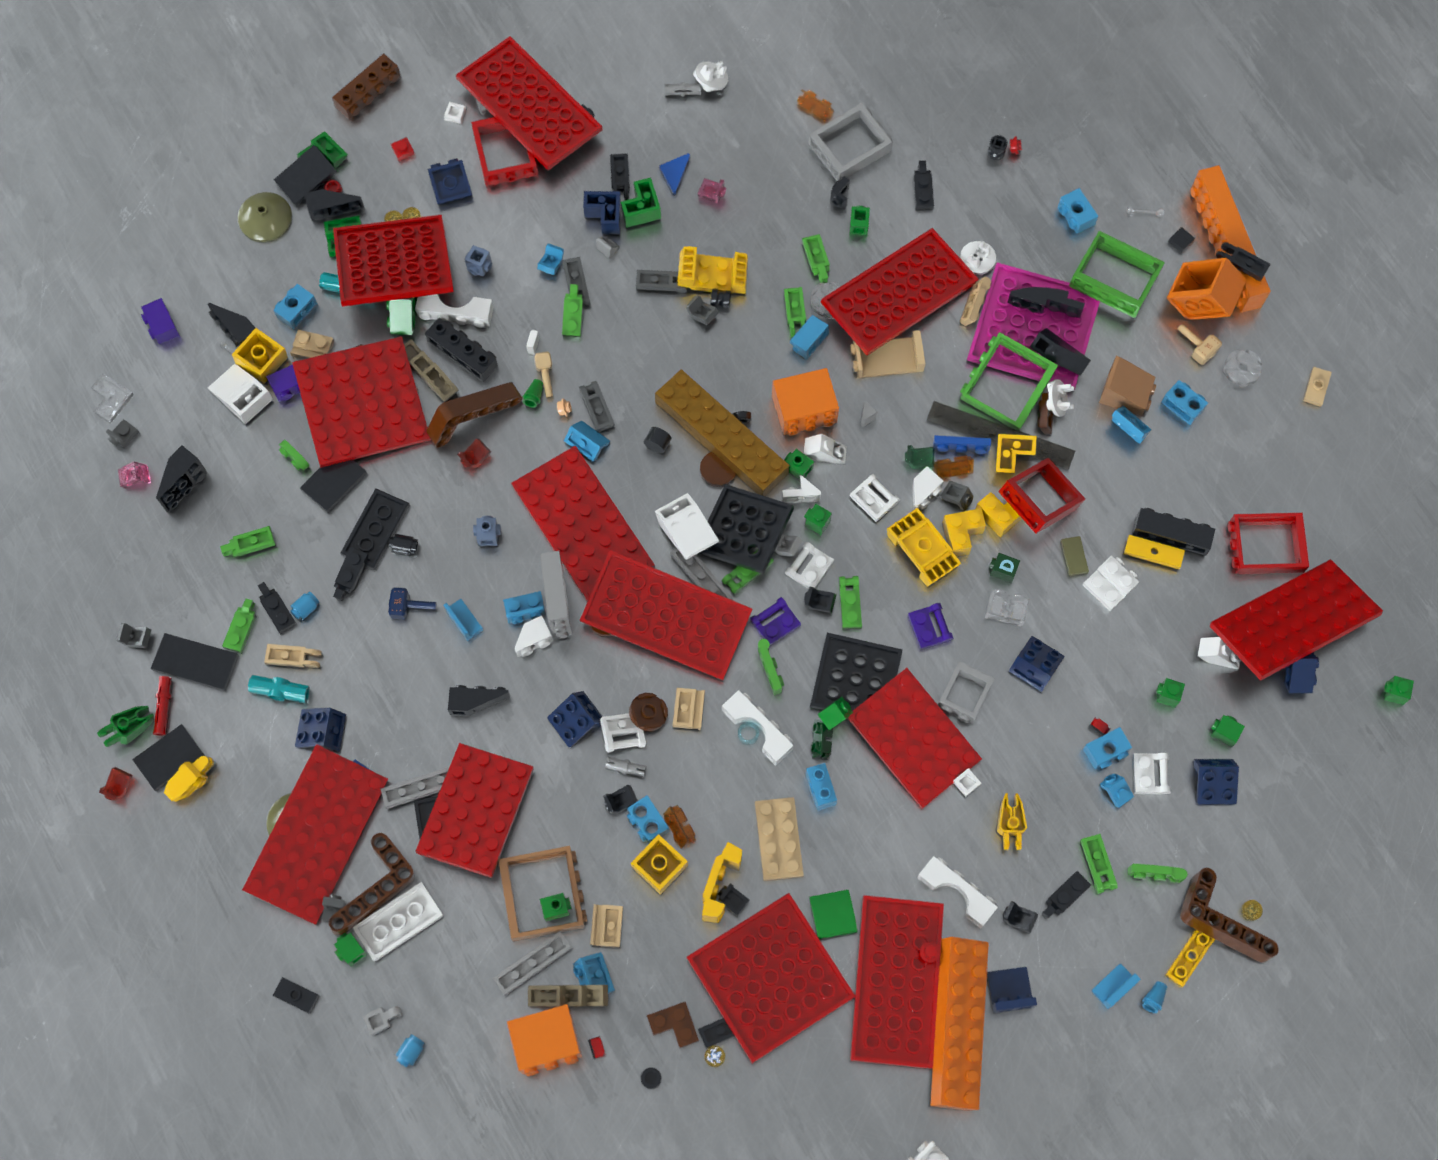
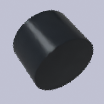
[643,427,672,454]

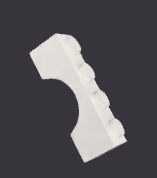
[415,294,494,328]
[722,690,793,766]
[917,856,998,929]

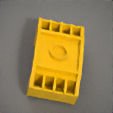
[677,246,748,294]
[887,508,961,587]
[702,842,742,923]

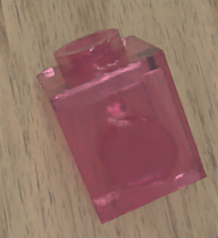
[698,178,726,203]
[118,461,150,488]

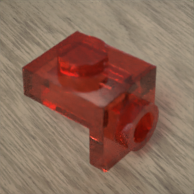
[457,438,491,468]
[99,767,133,800]

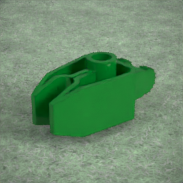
[97,706,154,747]

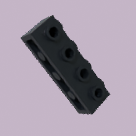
[425,318,498,382]
[1132,508,1215,555]

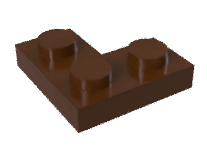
[647,1001,699,1048]

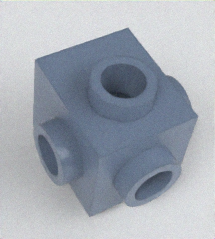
[465,245,492,277]
[473,516,501,546]

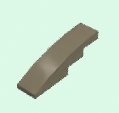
[404,339,459,402]
[528,985,608,1007]

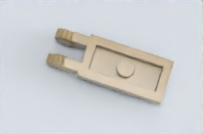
[960,277,991,326]
[264,644,322,668]

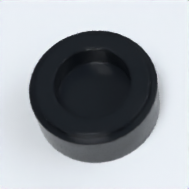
[733,411,751,423]
[641,1067,662,1089]

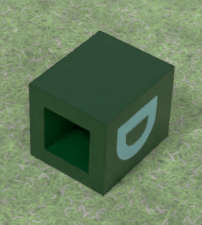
[989,553,1020,583]

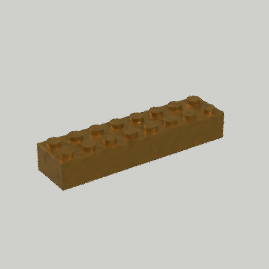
[655,369,790,496]

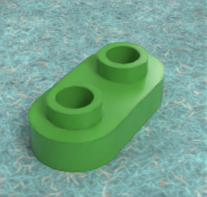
[279,439,310,471]

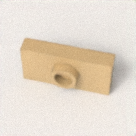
[1303,367,1332,407]

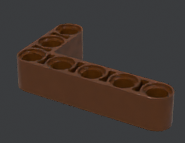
[426,382,523,448]
[329,833,415,936]
[1180,867,1279,963]

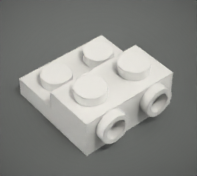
[1083,555,1139,611]

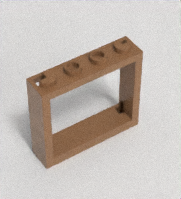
[499,846,588,942]

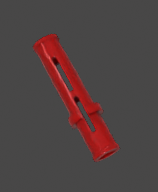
[153,676,172,736]

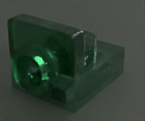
[905,445,935,469]

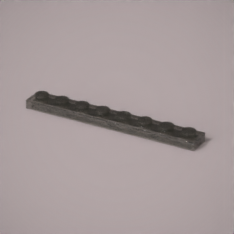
[927,401,1075,470]

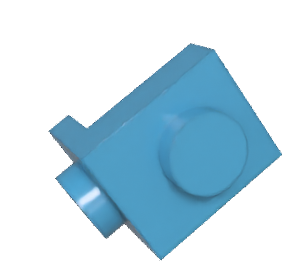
[537,244,564,275]
[1100,774,1134,808]

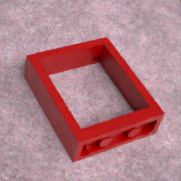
[471,117,538,186]
[998,458,1085,534]
[1228,513,1309,574]

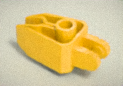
[164,755,214,802]
[997,793,1027,850]

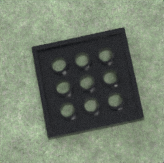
[699,484,794,574]
[810,632,903,711]

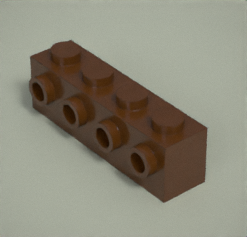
[332,53,401,120]

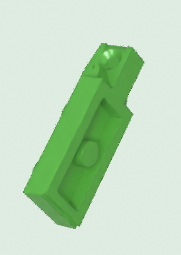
[802,234,830,284]
[562,284,583,337]
[220,526,276,557]
[222,598,256,653]

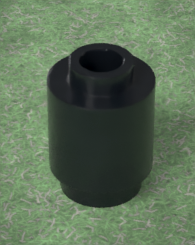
[389,534,418,555]

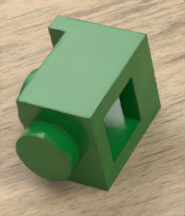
[849,205,870,236]

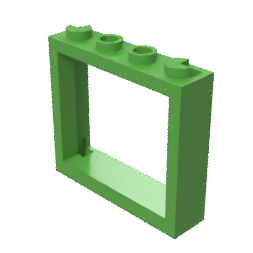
[1069,231,1165,318]
[960,332,1058,432]

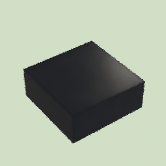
[1168,227,1195,253]

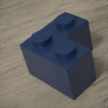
[583,191,621,234]
[1284,652,1319,693]

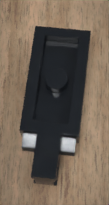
[913,160,934,209]
[333,547,369,601]
[258,582,297,634]
[1042,871,1091,919]

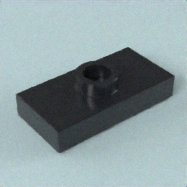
[272,977,319,1014]

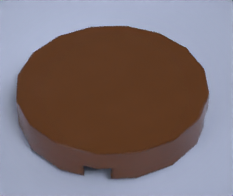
[700,452,736,487]
[629,693,668,731]

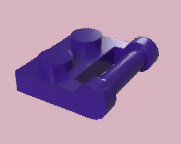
[750,597,801,647]
[908,603,954,650]

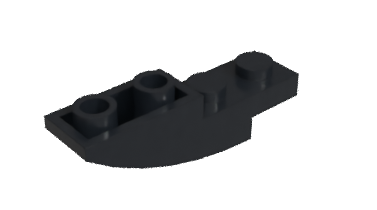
[1007,287,1085,318]

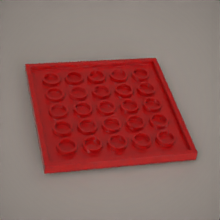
[333,214,454,307]
[292,336,431,468]
[686,893,855,1064]

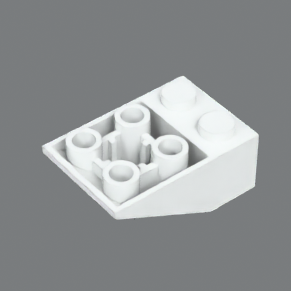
[208,364,273,424]
[655,493,719,560]

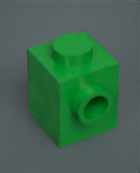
[784,448,814,480]
[804,504,832,536]
[1384,676,1414,705]
[1156,678,1185,708]
[817,697,853,730]
[1211,715,1245,747]
[540,893,572,922]
[334,932,368,967]

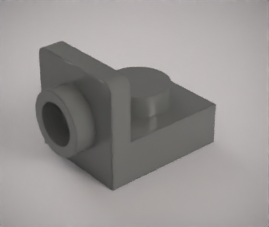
[106,419,139,448]
[940,481,974,511]

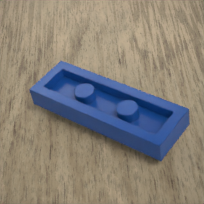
[933,435,991,454]

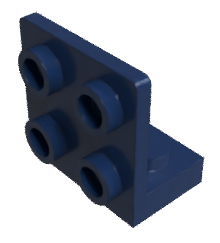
[1009,636,1065,692]
[547,691,603,747]
[295,708,346,752]
[1193,759,1239,804]
[987,967,1037,1014]

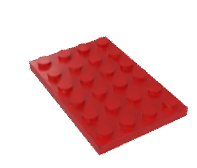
[848,668,982,809]
[415,743,534,878]

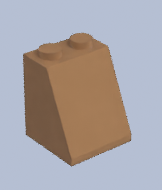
[1099,356,1157,417]

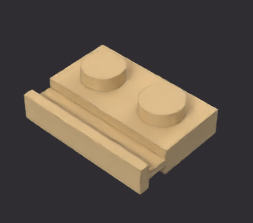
[290,329,334,359]
[673,688,705,730]
[590,904,623,948]

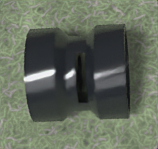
[988,135,1008,160]
[710,288,731,309]

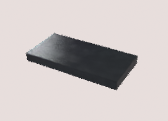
[340,488,410,570]
[150,633,239,691]

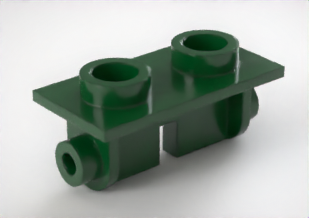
[811,718,833,759]

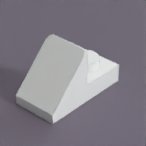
[782,475,821,503]

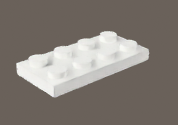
[352,882,443,962]

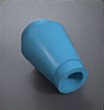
[1142,981,1168,1014]

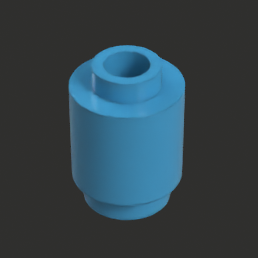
[290,591,320,620]
[395,1034,425,1067]

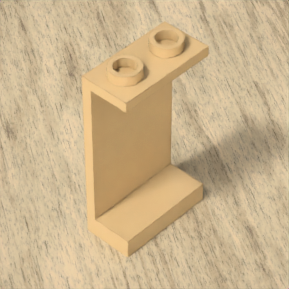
[850,330,926,378]

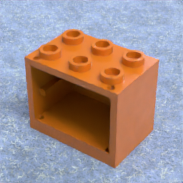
[1166,258,1247,320]
[772,368,839,436]
[507,1004,582,1076]

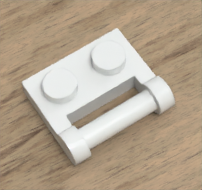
[850,474,900,522]
[785,542,834,589]
[600,713,646,752]
[1132,753,1171,794]

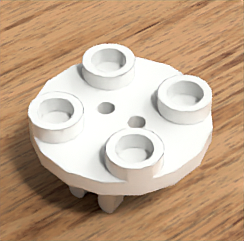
[693,61,728,92]
[960,241,996,277]
[1047,379,1074,417]

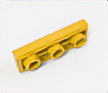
[1124,535,1185,569]
[1165,929,1215,987]

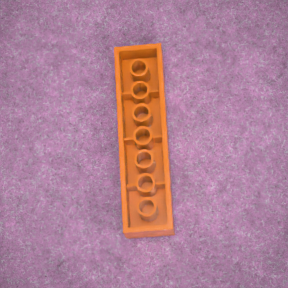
[1190,165,1271,313]
[930,937,989,1111]

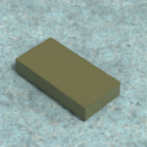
[1061,536,1089,577]

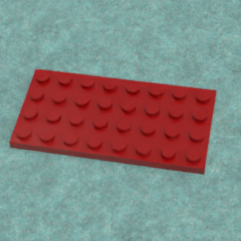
[456,36,603,170]
[820,228,979,356]
[511,446,655,602]
[580,550,753,681]
[1210,559,1383,681]
[242,744,388,925]
[850,895,944,1069]

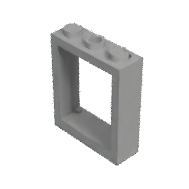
[808,103,893,181]
[540,551,572,639]

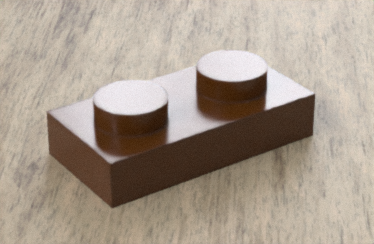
[1037,392,1053,435]

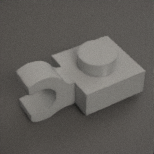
[363,1006,403,1036]

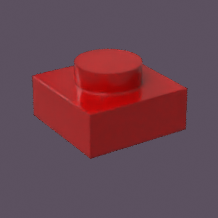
[391,137,415,161]

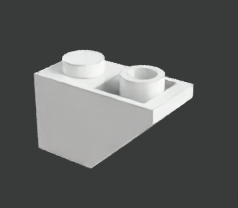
[804,434,847,464]
[912,466,943,510]
[514,615,553,657]
[1198,637,1241,669]

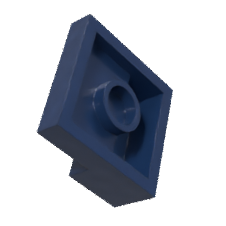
[427,158,473,205]

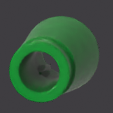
[523,379,544,408]

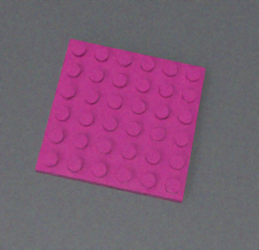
[967,262,1100,390]

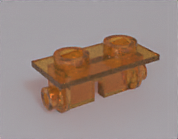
[797,90,834,120]
[934,455,974,478]
[663,805,696,849]

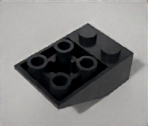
[156,445,207,513]

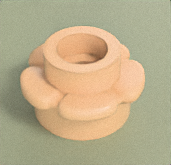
[557,398,572,417]

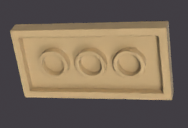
[755,797,804,881]

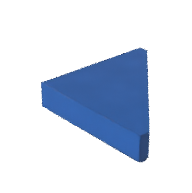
[659,153,690,195]

